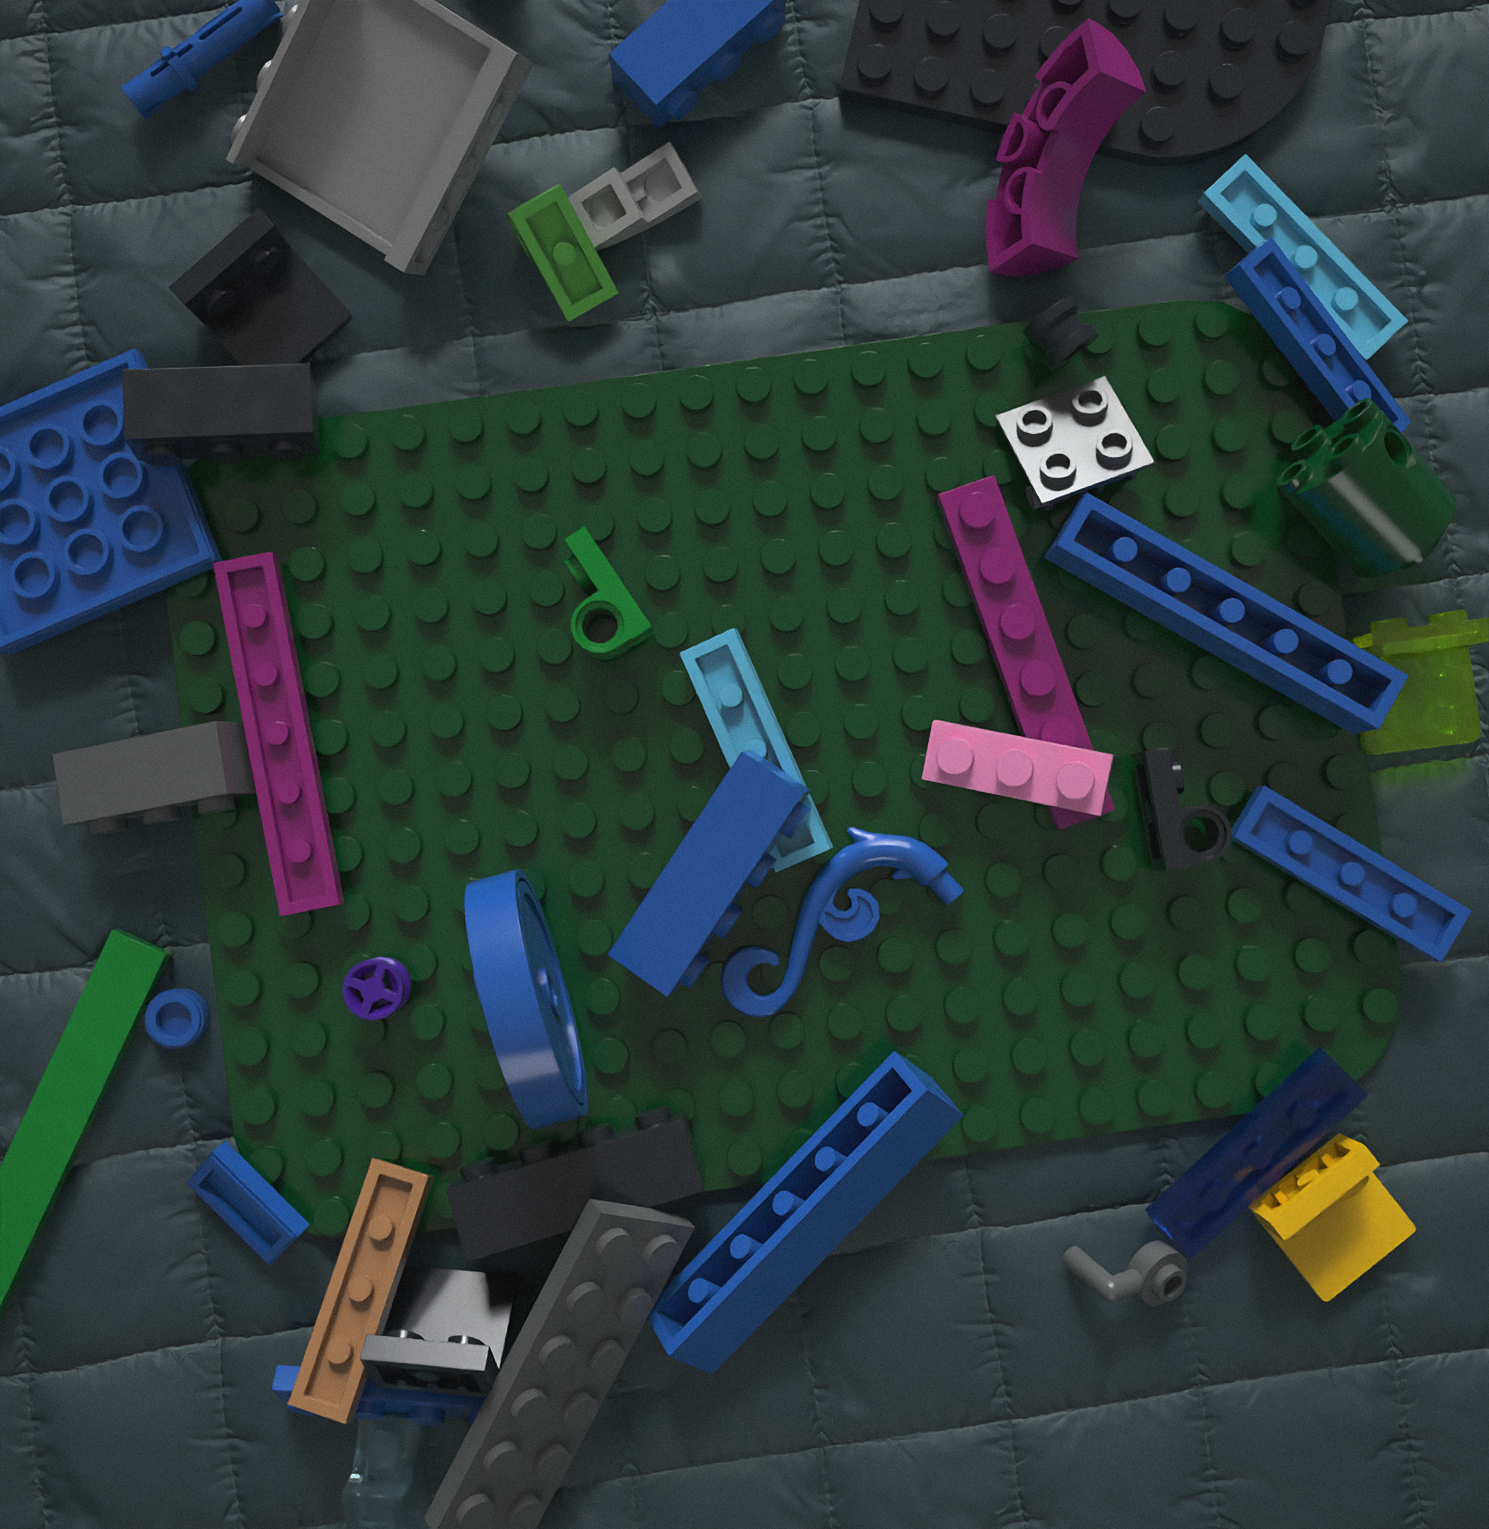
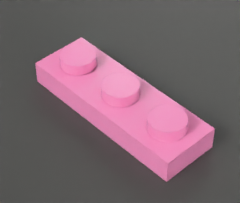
[922,720,1114,816]

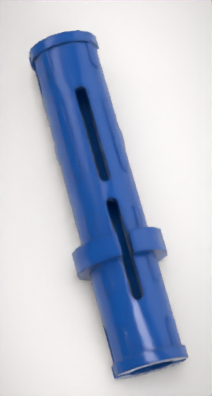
[120,0,283,120]

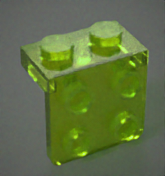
[1347,610,1489,755]

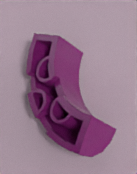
[986,18,1146,277]

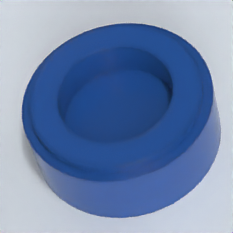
[145,988,210,1049]

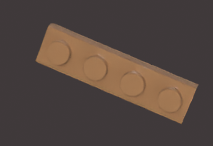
[288,1158,434,1424]

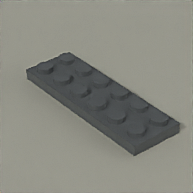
[424,1199,695,1529]

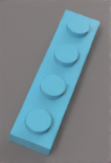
[1198,154,1408,361]
[680,628,833,872]

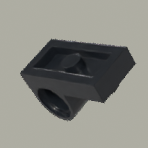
[1131,747,1232,871]

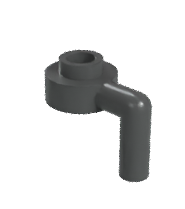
[1062,1240,1188,1306]

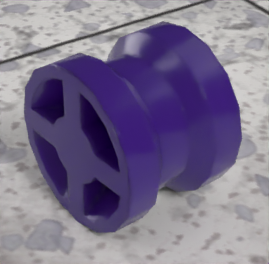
[342,956,412,1021]

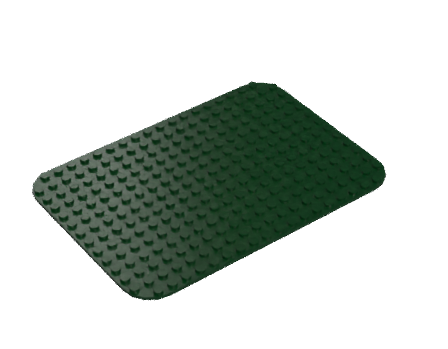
[165,299,1401,1239]

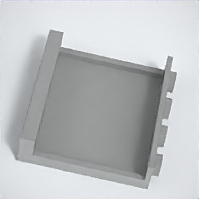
[226,0,534,276]

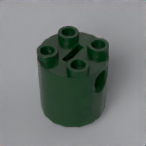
[1276,398,1457,578]

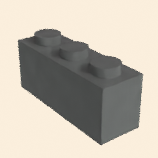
[52,721,257,835]

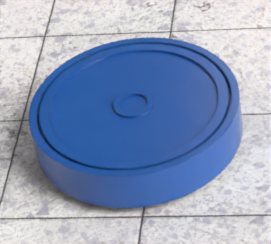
[464,869,589,1130]

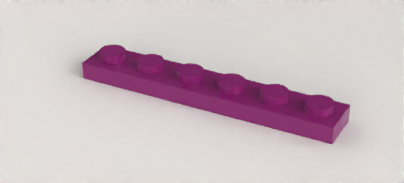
[936,475,1115,830]
[213,551,345,916]

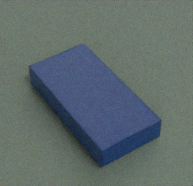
[187,1141,310,1266]

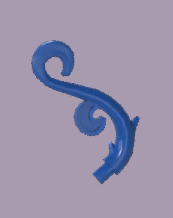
[720,827,964,1018]

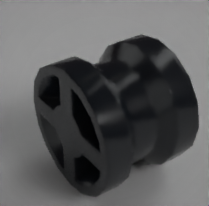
[1023,295,1099,371]

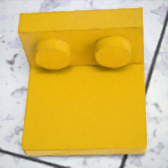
[1247,1133,1416,1301]

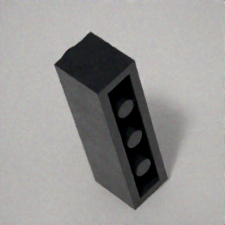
[446,1106,705,1262]

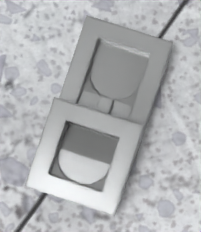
[568,141,703,251]

